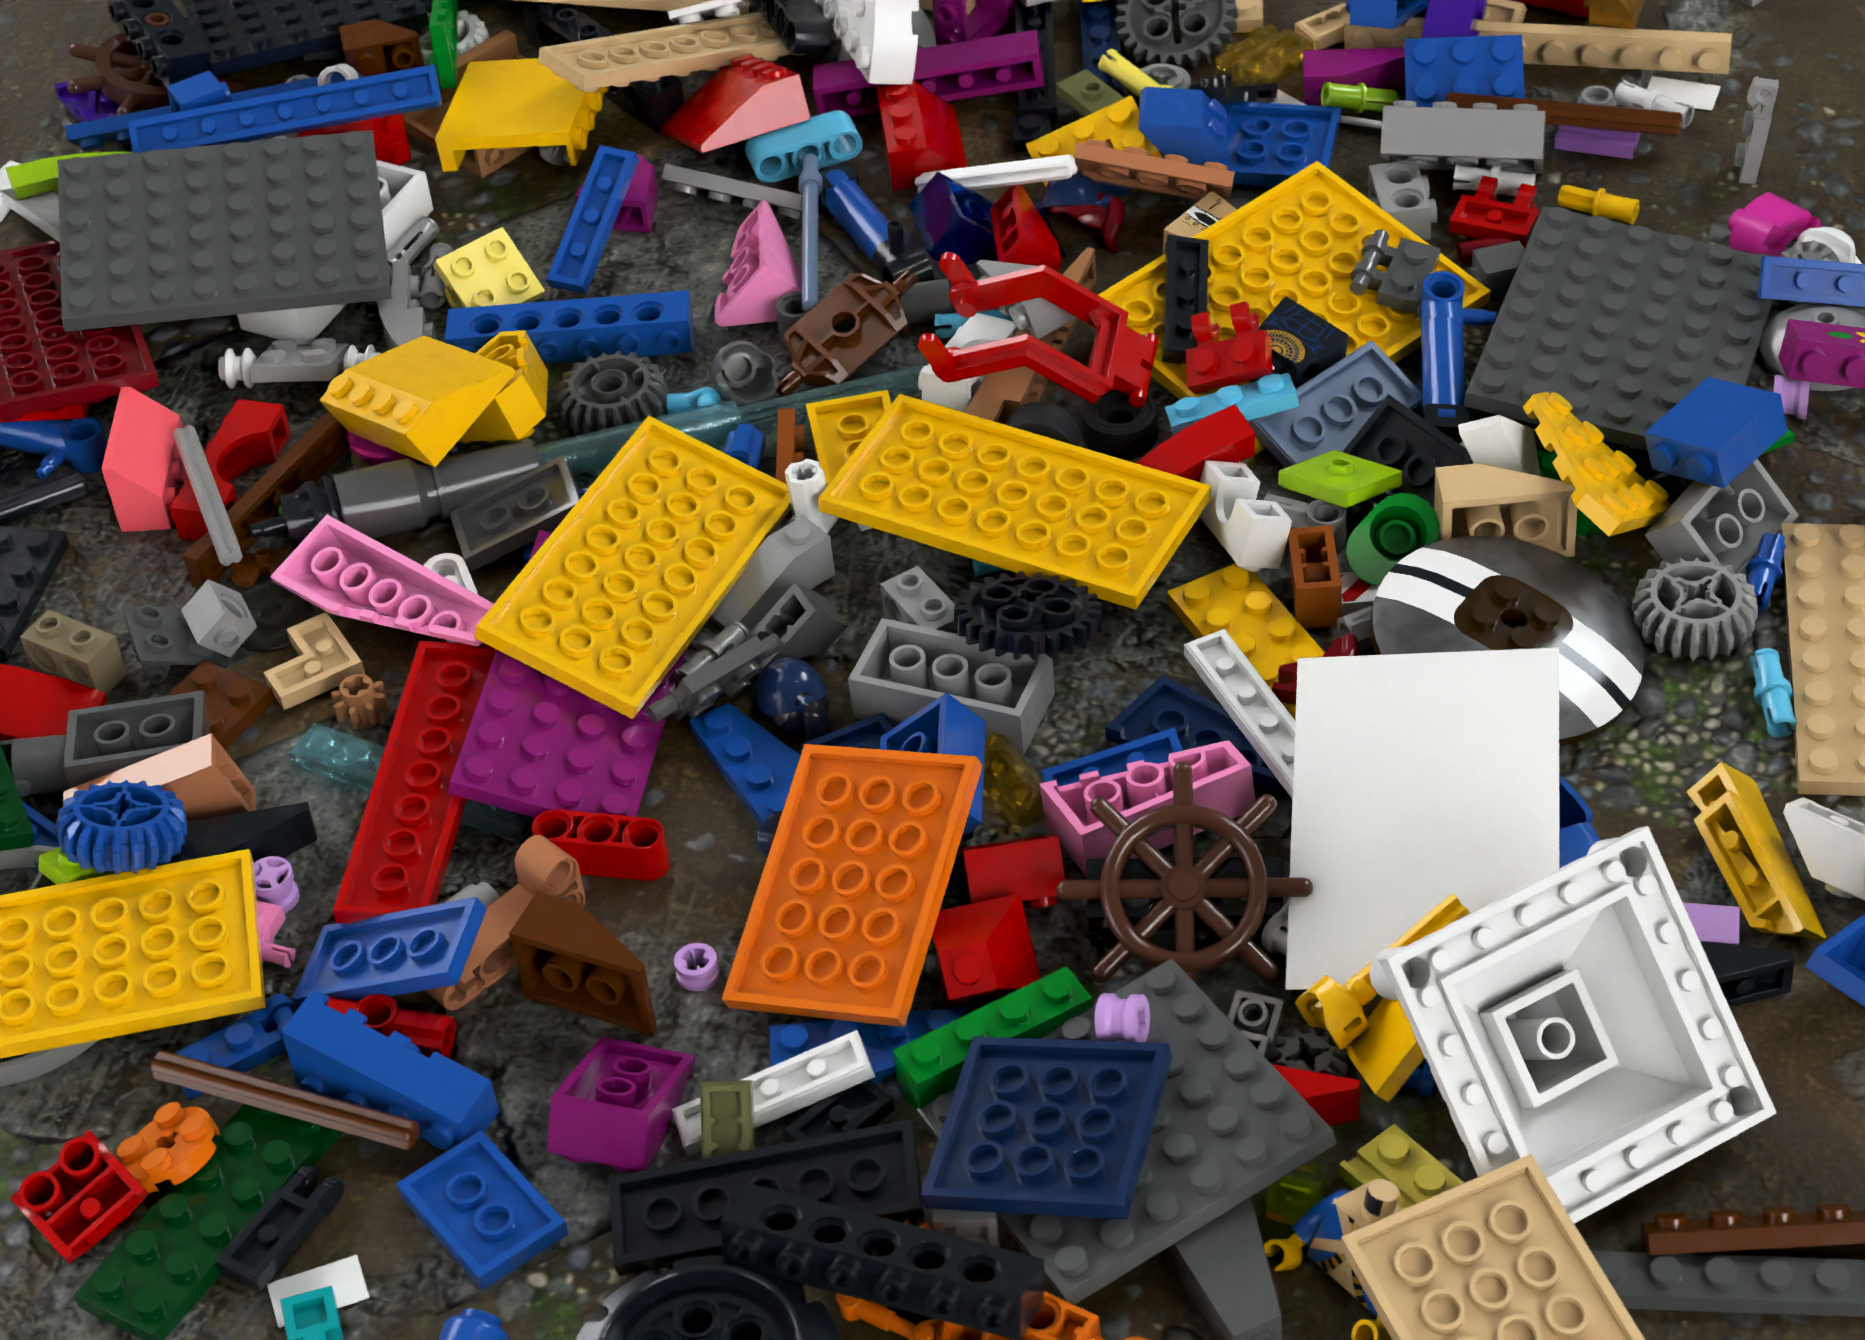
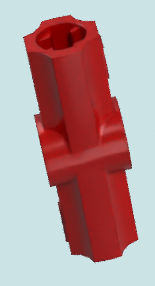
[327,994,457,1058]

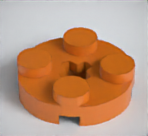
[116,1102,220,1193]

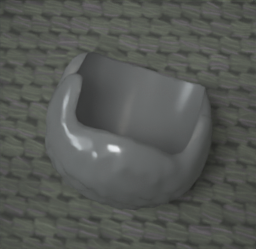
[710,340,779,408]

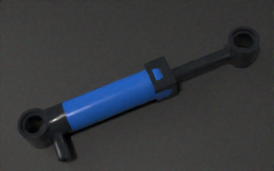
[818,161,935,284]

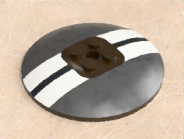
[1370,536,1644,746]

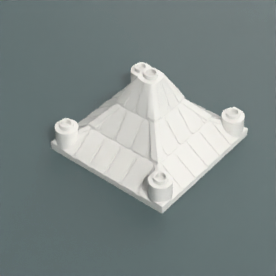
[1370,826,1777,1224]

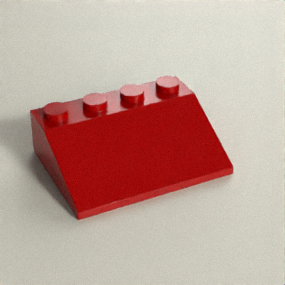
[661,54,811,153]

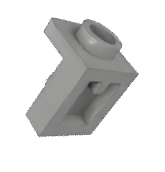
[923,1203,1000,1248]

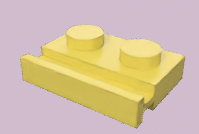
[1339,1124,1464,1210]

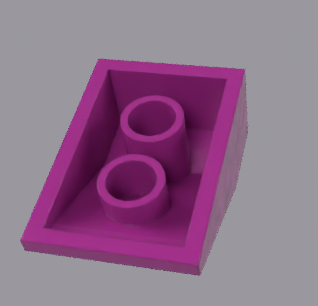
[547,1037,696,1172]

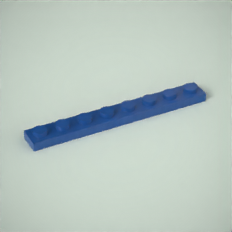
[127,64,443,153]
[65,71,364,151]

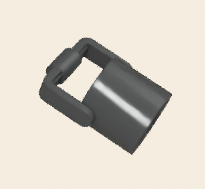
[0,734,70,797]

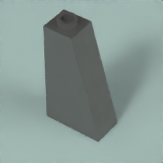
[1161,1197,1282,1340]

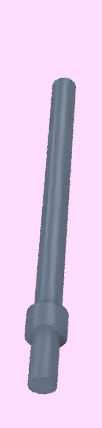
[799,154,822,313]

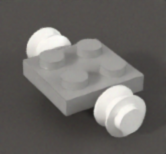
[218,338,381,389]

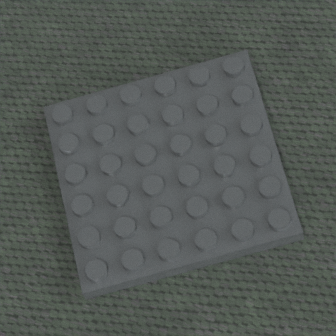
[916,958,1337,1305]

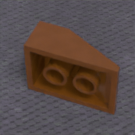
[509,892,657,1036]

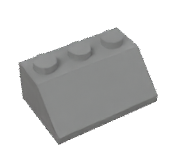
[1645,458,1799,576]

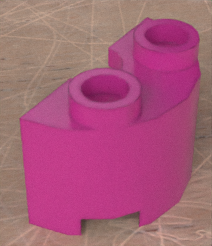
[1728,192,1821,257]

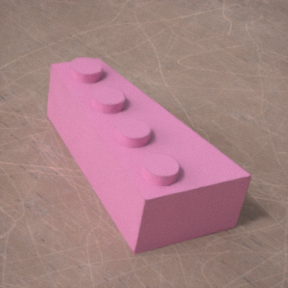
[1039,740,1256,877]

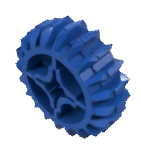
[56,779,187,875]

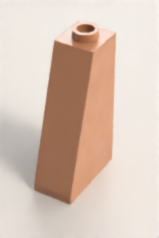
[63,733,256,821]

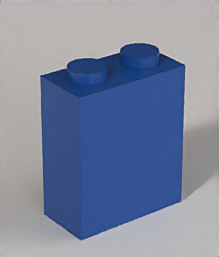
[1644,377,1788,488]

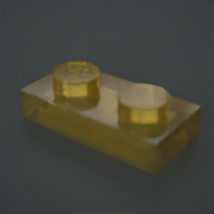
[983,732,1045,828]

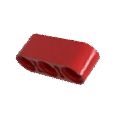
[532,809,670,881]

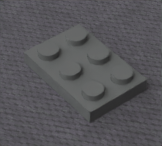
[449,455,581,572]

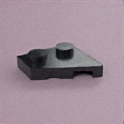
[1189,73,1278,104]

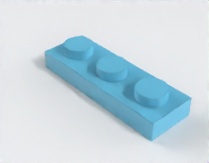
[1165,373,1300,436]

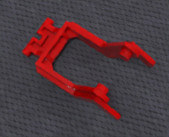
[918,252,1159,407]

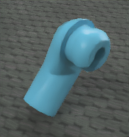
[667,386,722,416]

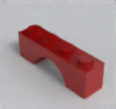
[170,399,291,541]

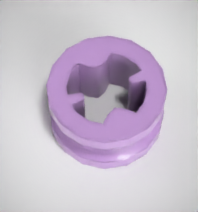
[674,943,720,992]

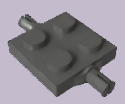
[646,633,783,724]

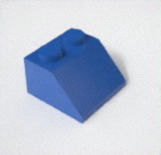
[1139,87,1228,166]

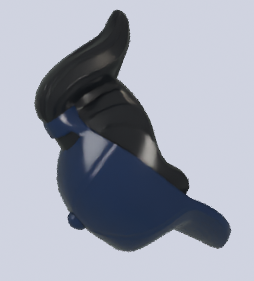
[755,657,832,742]

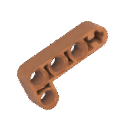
[423,835,585,1011]

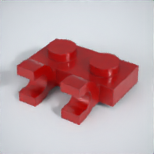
[1449,176,1540,248]
[1186,301,1273,394]

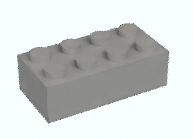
[1380,100,1546,174]
[848,618,1055,756]

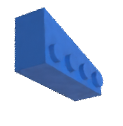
[281,989,499,1150]

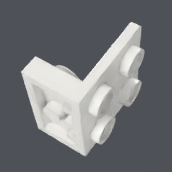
[668,0,747,25]

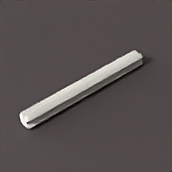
[915,155,1078,196]

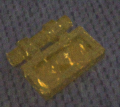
[1215,24,1314,82]

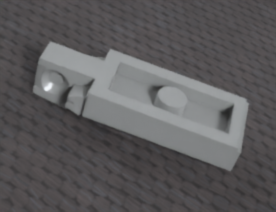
[1733,76,1779,184]

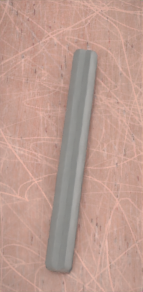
[173,425,243,566]

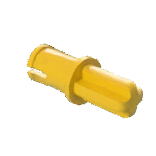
[1557,185,1640,225]

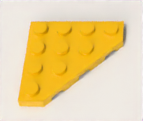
[1523,392,1672,537]

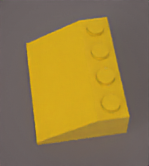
[319,335,516,467]

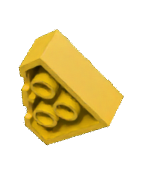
[458,330,548,444]

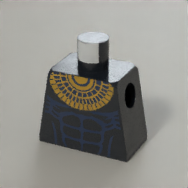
[1249,296,1349,389]

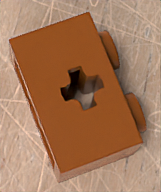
[1287,525,1342,628]

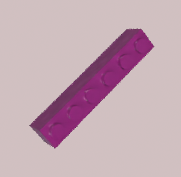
[813,30,1044,117]

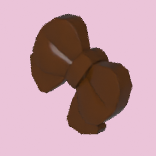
[231,547,294,587]

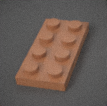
[1074,139,1235,203]

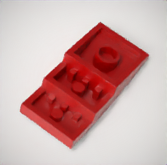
[0,664,108,760]

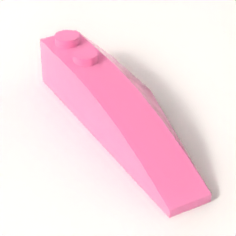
[270,515,494,647]

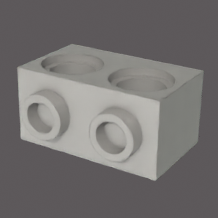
[1369,160,1437,240]
[880,566,958,634]

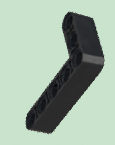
[752,0,832,54]

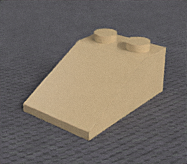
[1434,463,1577,557]

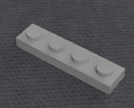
[661,164,803,220]

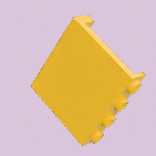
[435,58,610,172]

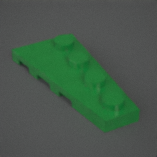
[429,0,458,90]

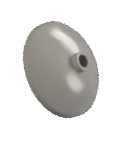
[1758,303,1865,391]

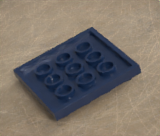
[921,1036,1172,1219]

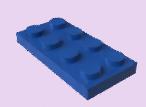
[292,897,487,1007]

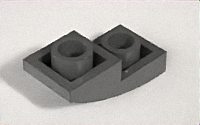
[1228,989,1286,1059]

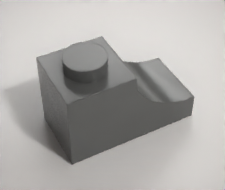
[740,582,848,676]

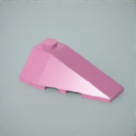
[715,200,802,327]

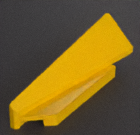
[1686,762,1826,942]

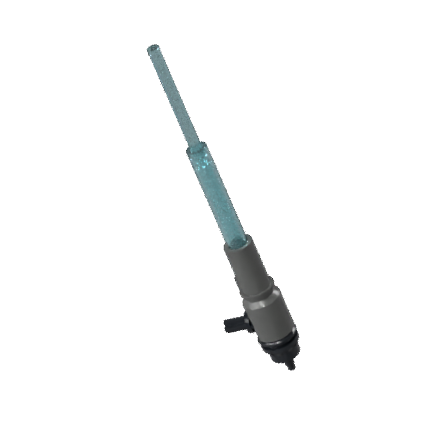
[249,362,929,550]

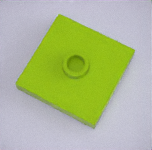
[1278,450,1402,508]

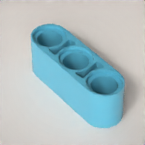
[745,110,863,183]

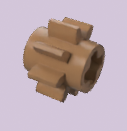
[331,674,389,729]

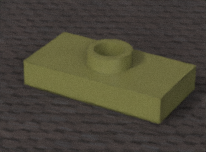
[1055,69,1124,117]
[700,1080,755,1159]

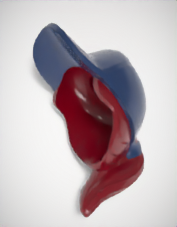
[1031,170,1125,253]

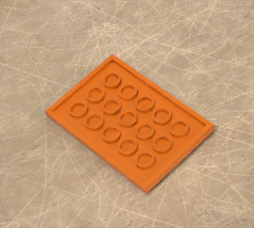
[721,744,983,1027]

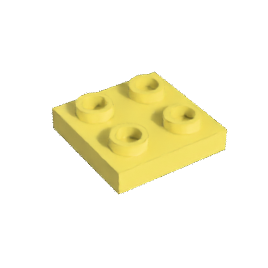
[433,227,545,309]

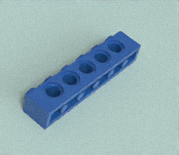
[445,290,694,364]

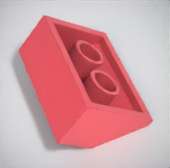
[101,386,187,532]

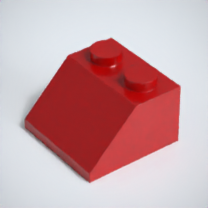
[959,834,1065,908]

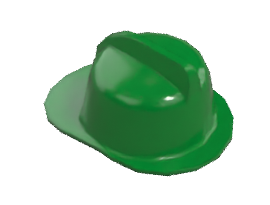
[1345,493,1440,586]

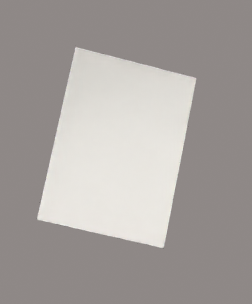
[1285,648,1559,990]

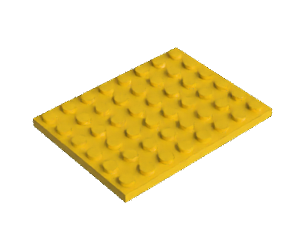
[1082,161,1491,454]

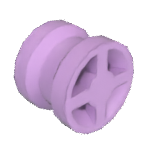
[1773,375,1810,420]
[254,856,300,914]
[1094,993,1150,1042]

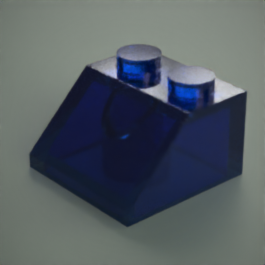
[909,172,997,265]

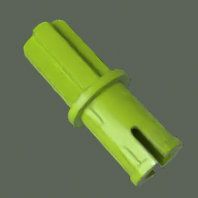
[1321,82,1399,114]

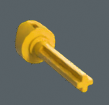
[1295,894,1470,1050]

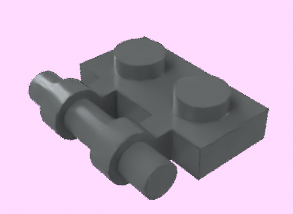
[1350,229,1441,314]

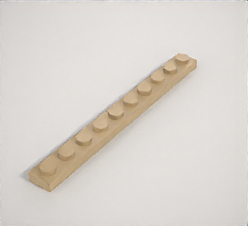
[1344,14,1732,74]

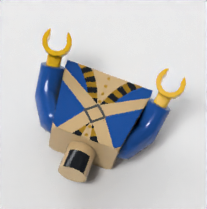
[1263,1179,1403,1340]

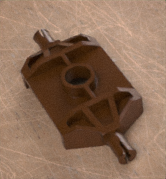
[776,268,919,399]

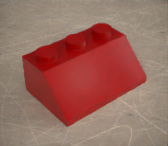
[876,81,967,191]

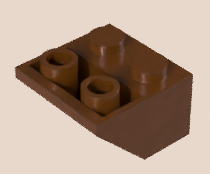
[339,19,424,77]

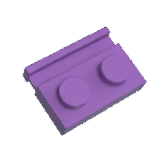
[1554,102,1641,160]

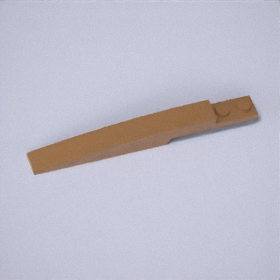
[964,248,1097,425]

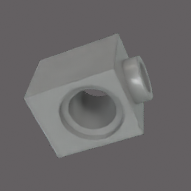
[181,579,257,657]

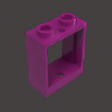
[932,0,1015,46]

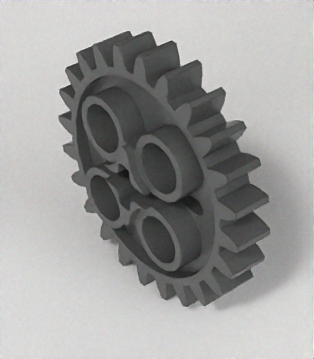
[1115,0,1238,71]

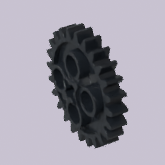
[954,571,1102,660]

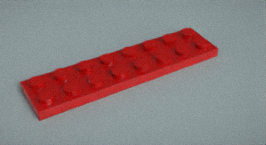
[333,641,497,924]

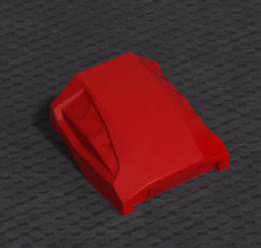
[10,1130,149,1263]

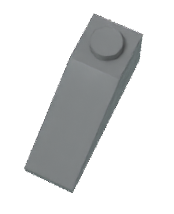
[709,515,835,630]

